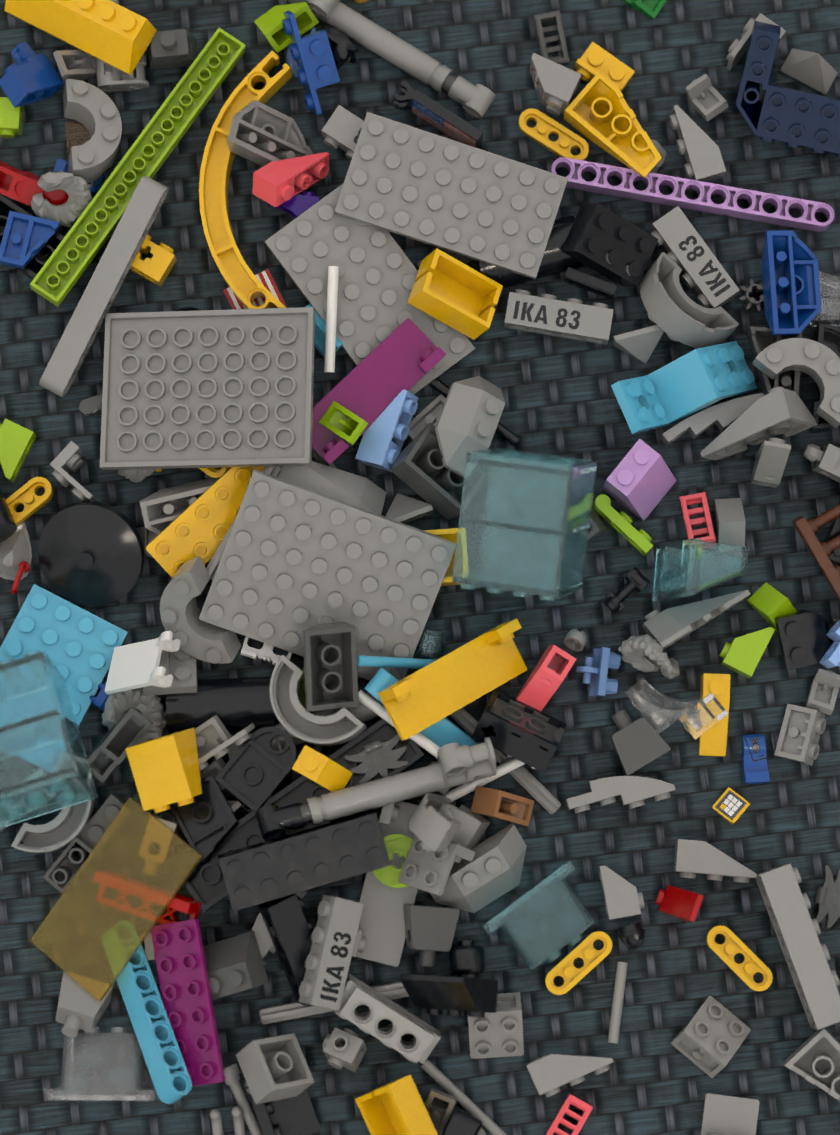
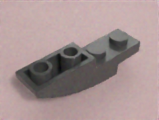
[43,793,134,894]

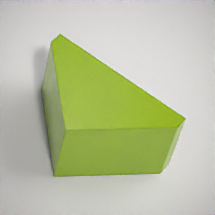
[319,401,368,446]
[747,582,797,633]

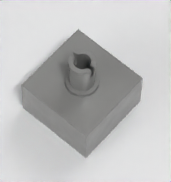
[236,1033,314,1105]

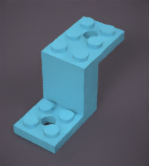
[611,341,758,434]

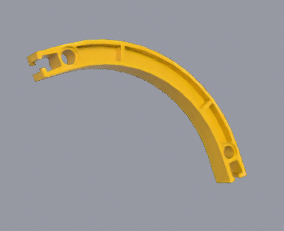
[199,50,293,309]

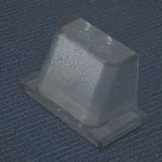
[45,1027,159,1101]

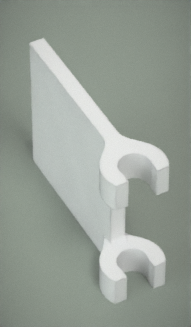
[104,631,181,695]

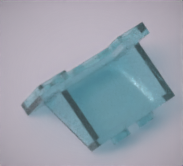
[652,539,749,602]
[481,861,596,970]

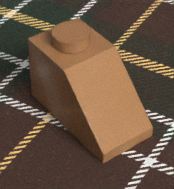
[470,786,535,827]

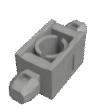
[803,443,840,483]

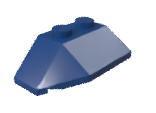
[761,230,822,335]

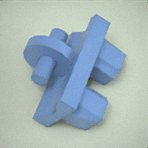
[576,647,621,697]

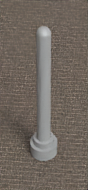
[223,1063,263,1135]

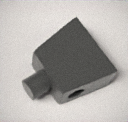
[147,29,197,70]
[610,709,671,776]
[403,904,460,967]

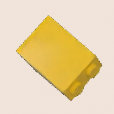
[125,727,202,813]

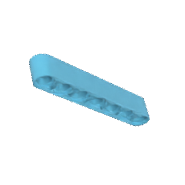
[103,920,192,1104]

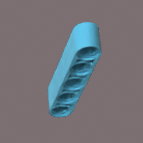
[365,667,479,747]

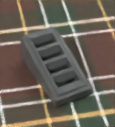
[532,10,570,64]

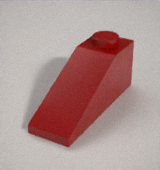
[655,885,704,922]

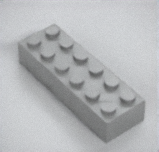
[755,863,840,1030]

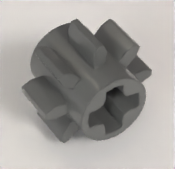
[738,279,764,313]

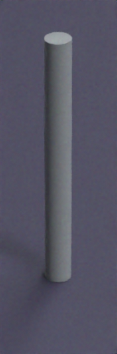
[421,1059,506,1135]

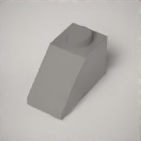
[598,865,645,920]

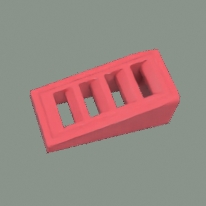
[679,492,716,552]
[546,1093,593,1135]

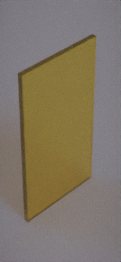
[30,797,202,1001]

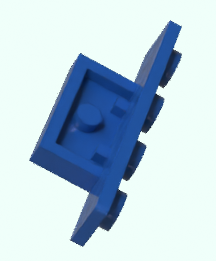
[282,11,340,115]

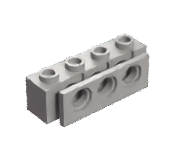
[334,974,441,1064]

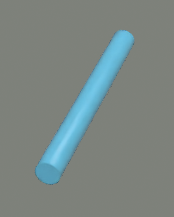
[357,655,437,669]

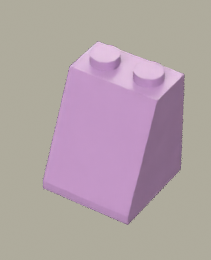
[602,439,677,522]

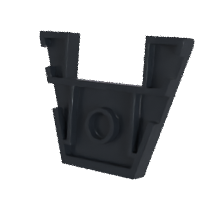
[132,776,239,886]

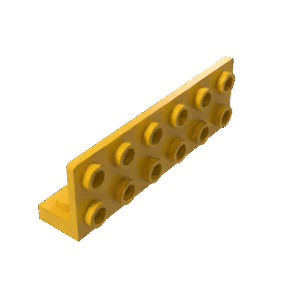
[145,466,265,578]
[378,618,527,740]

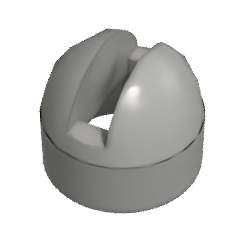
[564,628,587,652]

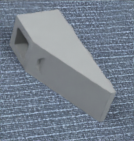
[669,105,726,182]
[751,438,791,488]
[674,839,757,883]
[525,1053,614,1098]

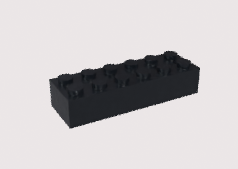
[217,810,391,911]

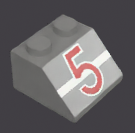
[529,53,581,116]

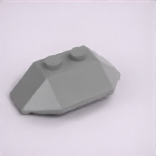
[227,100,313,166]
[435,376,505,479]
[139,478,219,535]
[430,823,527,913]

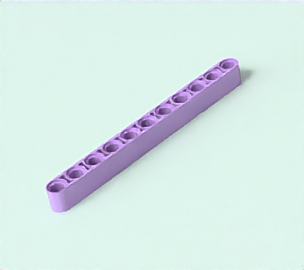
[551,157,834,232]

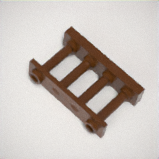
[792,503,840,602]

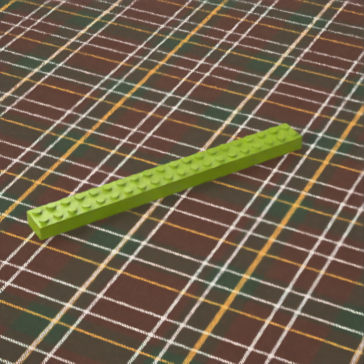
[30,28,246,307]

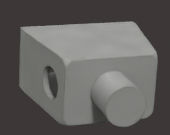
[55,970,114,1038]

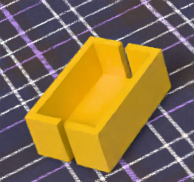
[407,248,503,340]
[355,1074,438,1135]

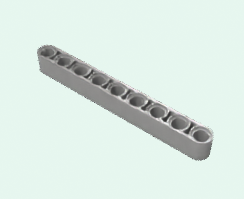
[39,175,169,398]

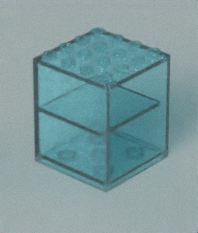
[452,448,597,601]
[0,650,98,829]

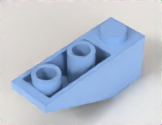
[355,389,419,472]

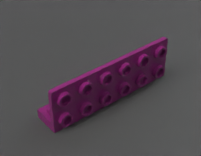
[312,318,446,465]
[150,919,225,1086]

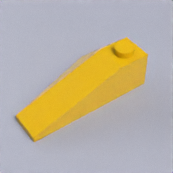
[563,72,662,179]

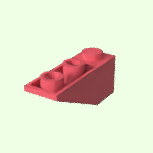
[252,152,330,207]
[516,645,576,711]

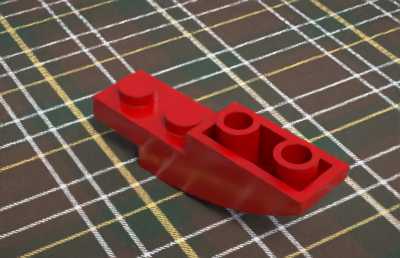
[0,161,69,207]

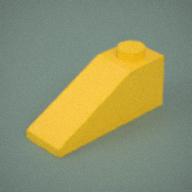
[699,673,730,757]

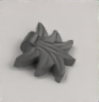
[344,734,409,784]
[814,865,840,929]

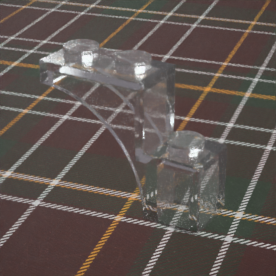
[625,678,728,740]

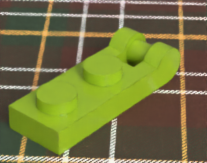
[594,494,654,556]

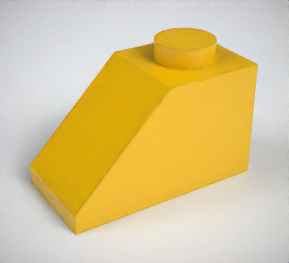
[292,745,353,792]

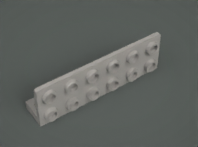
[352,801,419,967]

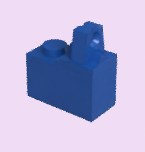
[0,42,64,108]

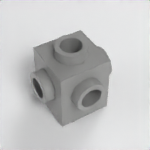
[322,1027,367,1072]

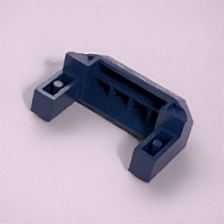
[736,21,840,157]

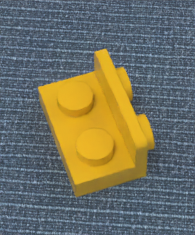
[574,42,635,92]

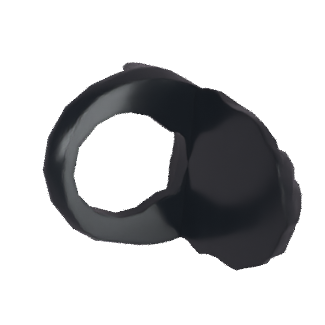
[315,23,359,70]

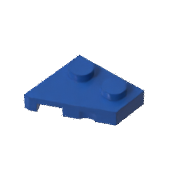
[0,211,60,269]

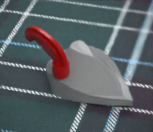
[0,522,33,595]

